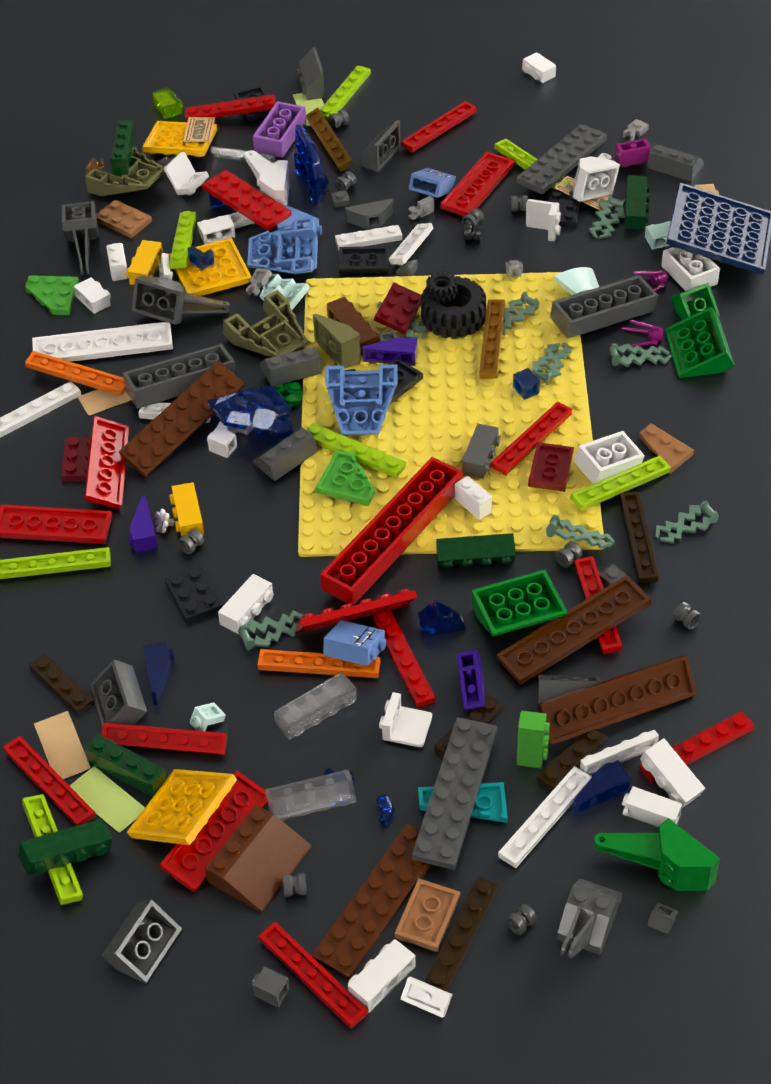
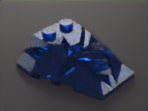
[294,124,329,205]
[207,386,293,436]

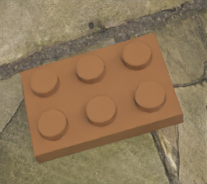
[96,200,152,239]
[395,878,460,952]

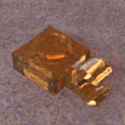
[85,158,104,175]

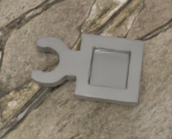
[623,119,649,141]
[408,196,434,220]
[505,260,523,277]
[246,268,272,296]

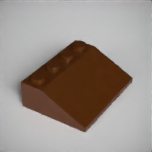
[205,805,311,913]

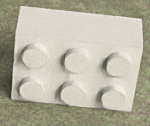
[661,247,720,291]
[574,431,645,484]

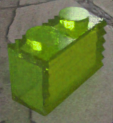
[152,87,183,119]

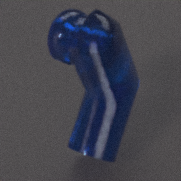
[376,794,395,826]

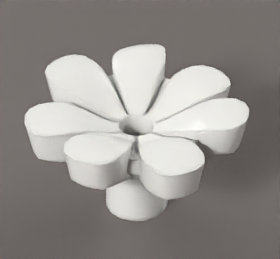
[154,509,174,533]

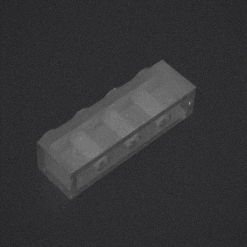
[274,672,357,740]
[265,770,356,821]

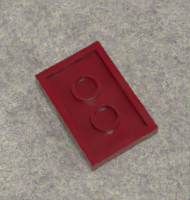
[374,282,421,335]
[61,436,91,482]
[528,442,574,492]

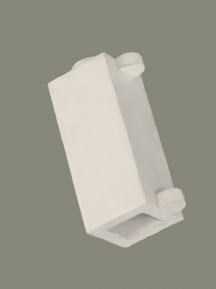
[622,786,682,827]

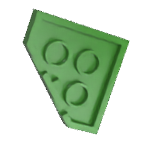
[26,275,79,315]
[316,450,375,506]

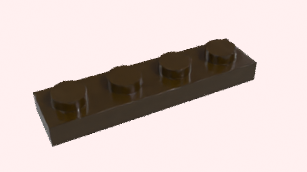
[29,654,95,716]
[434,694,504,756]
[537,729,608,791]

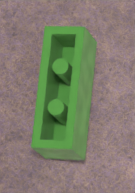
[517,711,550,768]

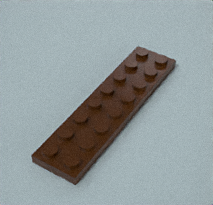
[119,360,245,478]
[497,575,651,685]
[538,655,697,745]
[311,823,432,980]

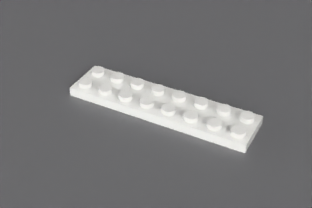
[32,322,173,362]

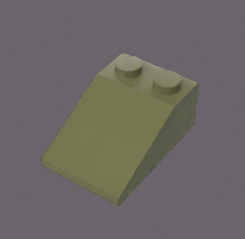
[313,314,361,369]

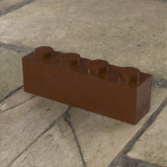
[327,296,380,356]

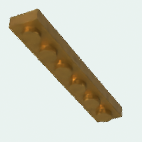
[306,107,354,172]
[479,299,505,379]

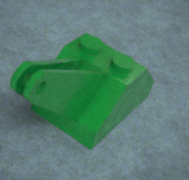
[594,818,720,891]

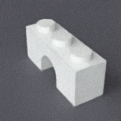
[207,404,256,458]

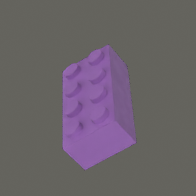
[253,101,306,158]

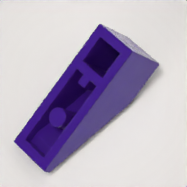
[362,337,418,366]
[128,495,158,553]
[456,649,485,711]

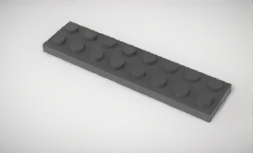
[516,124,608,194]
[412,717,497,870]

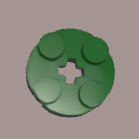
[267,382,303,411]

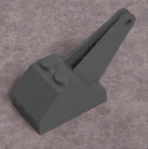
[62,201,99,276]
[132,276,230,325]
[557,878,623,959]

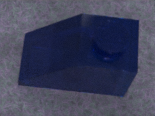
[418,600,466,635]

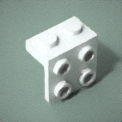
[164,152,209,195]
[526,199,561,241]
[379,692,432,747]

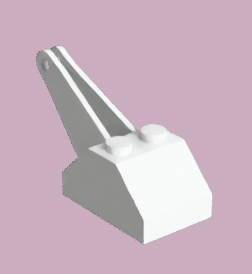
[245,150,290,206]
[573,153,620,202]

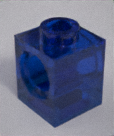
[513,368,540,400]

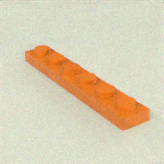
[25,351,125,396]
[257,649,381,678]

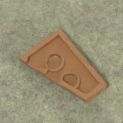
[639,423,694,474]

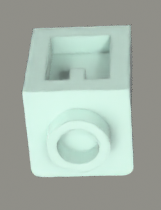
[190,703,226,731]

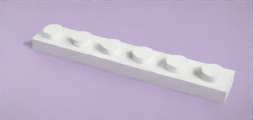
[0,381,81,438]
[498,766,592,868]

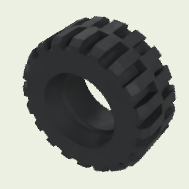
[421,276,487,339]

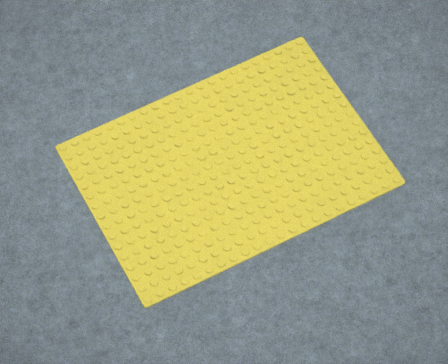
[298,272,605,557]

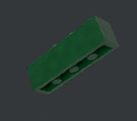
[110,120,135,175]
[624,175,650,230]
[436,533,516,568]
[84,734,167,797]
[18,819,112,876]

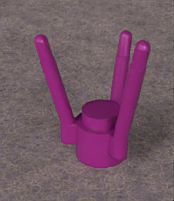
[633,270,668,292]
[622,320,663,348]

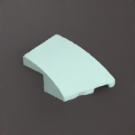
[554,267,599,295]
[259,274,310,310]

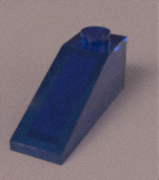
[143,641,174,705]
[573,760,632,815]

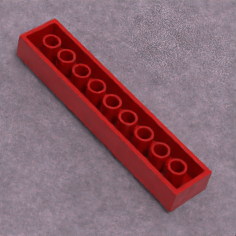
[320,457,463,606]

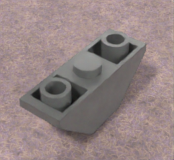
[345,198,393,229]

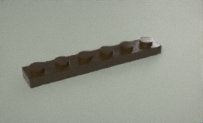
[620,492,659,583]
[425,876,499,992]

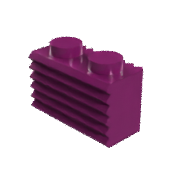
[615,138,651,168]

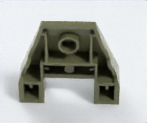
[85,146,165,196]
[223,289,308,357]

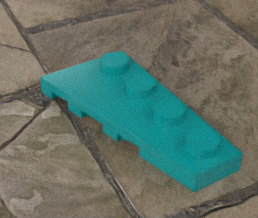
[418,782,508,823]

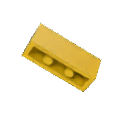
[126,240,163,285]
[169,482,204,537]

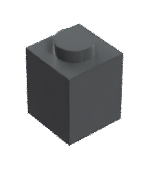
[252,966,290,1007]

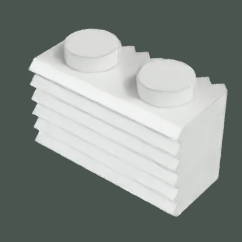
[522,52,556,83]
[197,215,235,245]
[106,243,129,281]
[74,277,111,314]
[454,476,492,520]

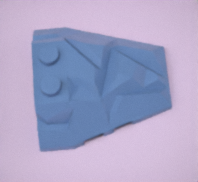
[247,216,318,274]
[325,365,398,435]

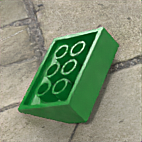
[665,306,735,378]
[471,569,568,636]

